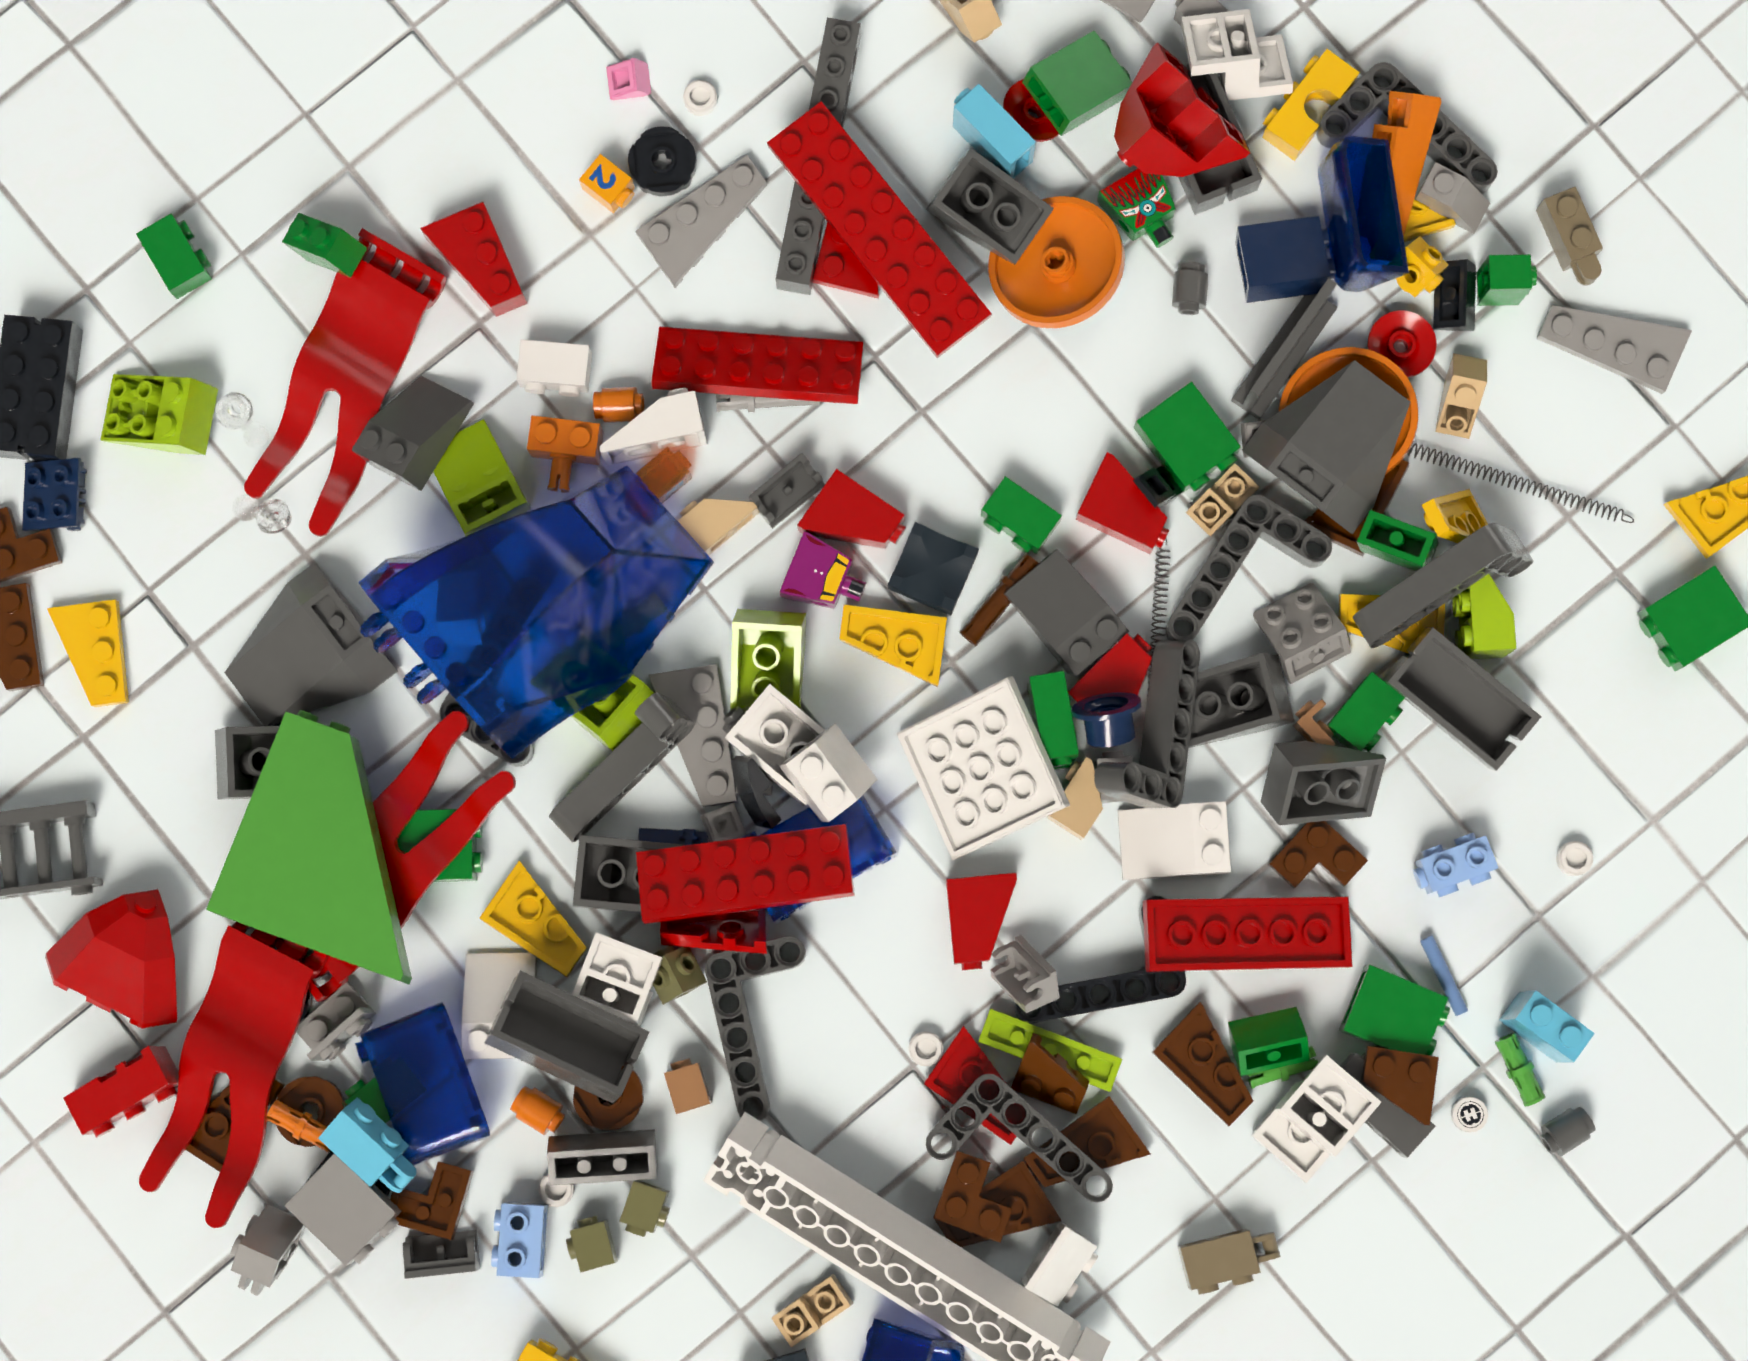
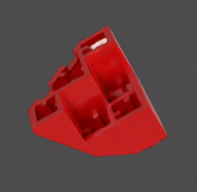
[1114,42,1250,177]
[45,889,178,1029]

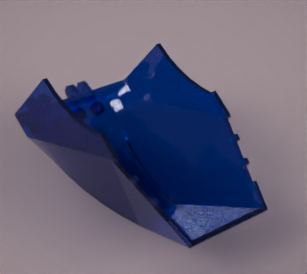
[358,465,714,759]

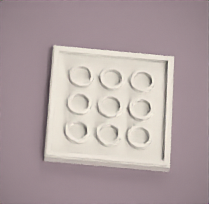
[897,676,1070,861]

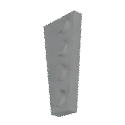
[635,155,767,288]
[1536,305,1692,394]
[648,664,737,807]

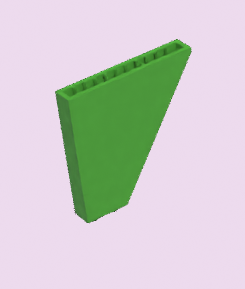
[206,710,412,985]

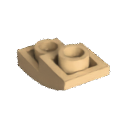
[1186,463,1260,537]
[771,1274,853,1348]

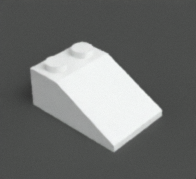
[599,388,708,466]
[725,684,825,806]
[1118,801,1231,880]
[461,953,537,1059]
[1021,1221,1098,1307]

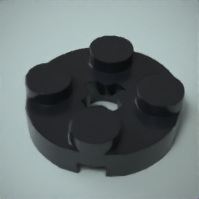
[628,127,697,196]

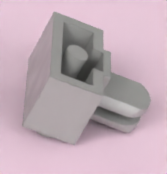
[230,1205,305,1296]

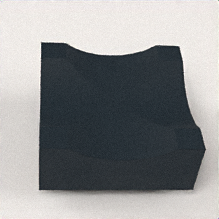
[888,522,979,616]

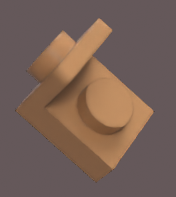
[1292,699,1336,746]

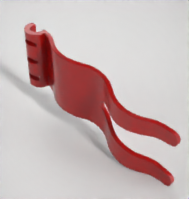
[244,228,447,537]
[275,711,516,1002]
[139,922,329,1228]

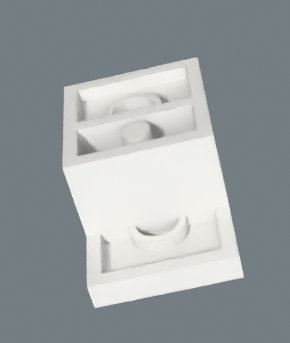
[1181,9,1293,101]
[572,932,663,1027]
[1251,1055,1381,1183]

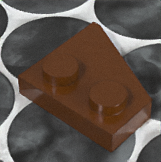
[1011,1033,1089,1114]
[1361,1046,1439,1126]

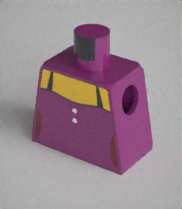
[779,531,867,609]

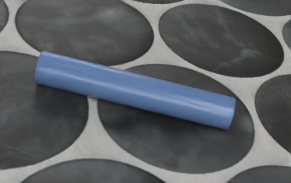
[1420,935,1468,1016]

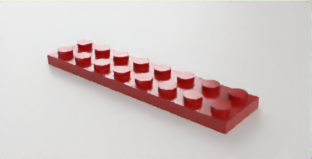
[767,101,992,358]

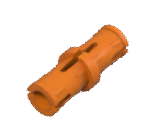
[267,1100,331,1153]

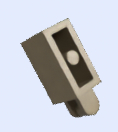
[1536,186,1603,286]
[1177,1229,1281,1294]

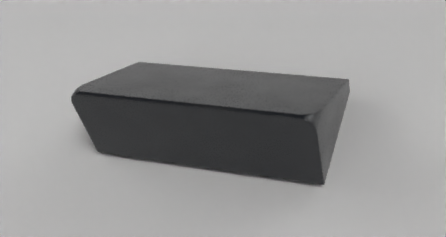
[1433,259,1476,331]

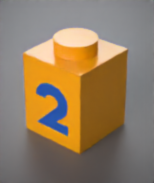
[579,154,635,214]

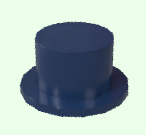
[1072,692,1141,747]

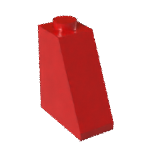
[1076,452,1169,554]
[797,469,907,549]
[1068,633,1153,702]
[946,873,1017,971]

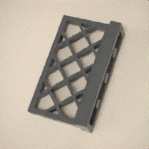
[1231,278,1338,420]

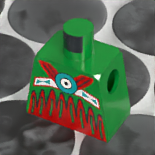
[1097,169,1176,248]

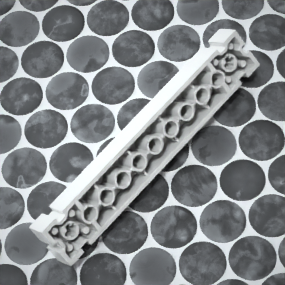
[703,1112,1111,1361]

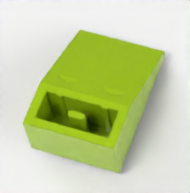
[100,374,218,455]
[433,419,531,541]
[1452,574,1517,660]

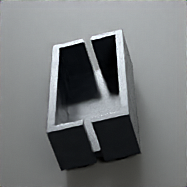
[0,314,83,461]

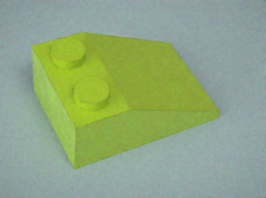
[730,609,806,710]
[533,634,654,752]

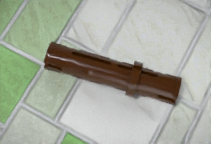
[959,553,1039,646]

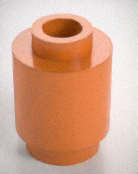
[593,387,645,422]
[510,1086,565,1135]

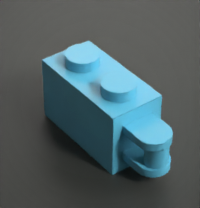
[318,1097,417,1193]

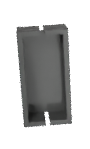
[1178,63,1262,215]
[1382,627,1542,771]
[484,970,649,1103]

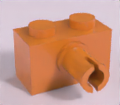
[527,415,604,493]

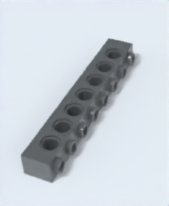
[775,17,861,295]

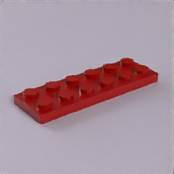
[652,327,863,404]
[636,824,855,924]
[1142,897,1353,972]

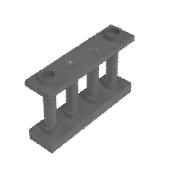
[0,800,103,899]

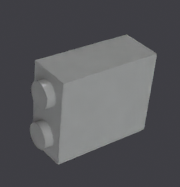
[284,1154,402,1266]

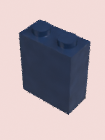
[1235,216,1335,303]

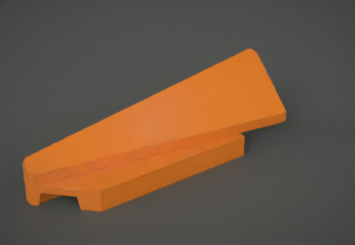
[1358,91,1441,261]

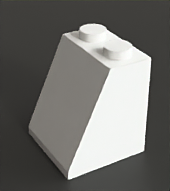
[779,723,878,822]

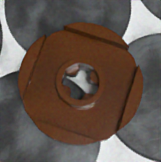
[573,1066,644,1130]
[276,1076,345,1147]

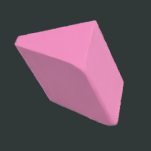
[606,58,651,100]

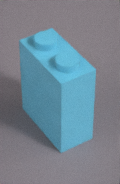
[953,84,1036,179]
[1499,990,1595,1063]

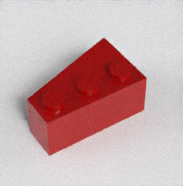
[420,202,527,317]
[63,1046,179,1138]

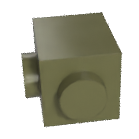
[619,1180,670,1237]
[566,1215,618,1273]

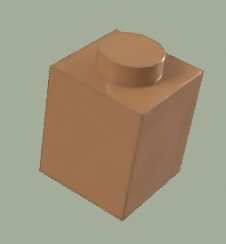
[664,1058,712,1114]

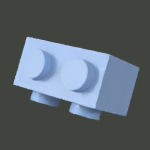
[491,1202,548,1278]

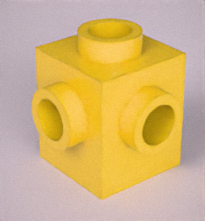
[1386,236,1449,298]

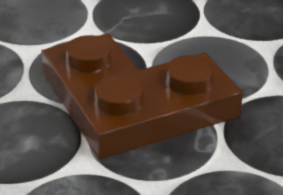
[0,507,62,583]
[1268,821,1368,888]
[933,1150,1012,1243]
[390,1161,474,1240]

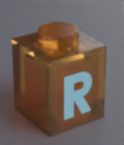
[636,446,692,505]

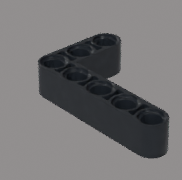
[1015,896,1186,1023]

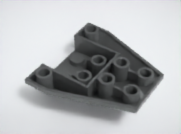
[1242,360,1411,534]
[224,562,398,726]

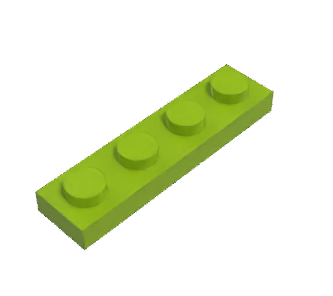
[978,1009,1122,1092]

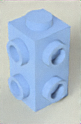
[1413,832,1499,897]

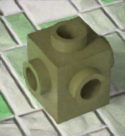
[653,946,707,1004]

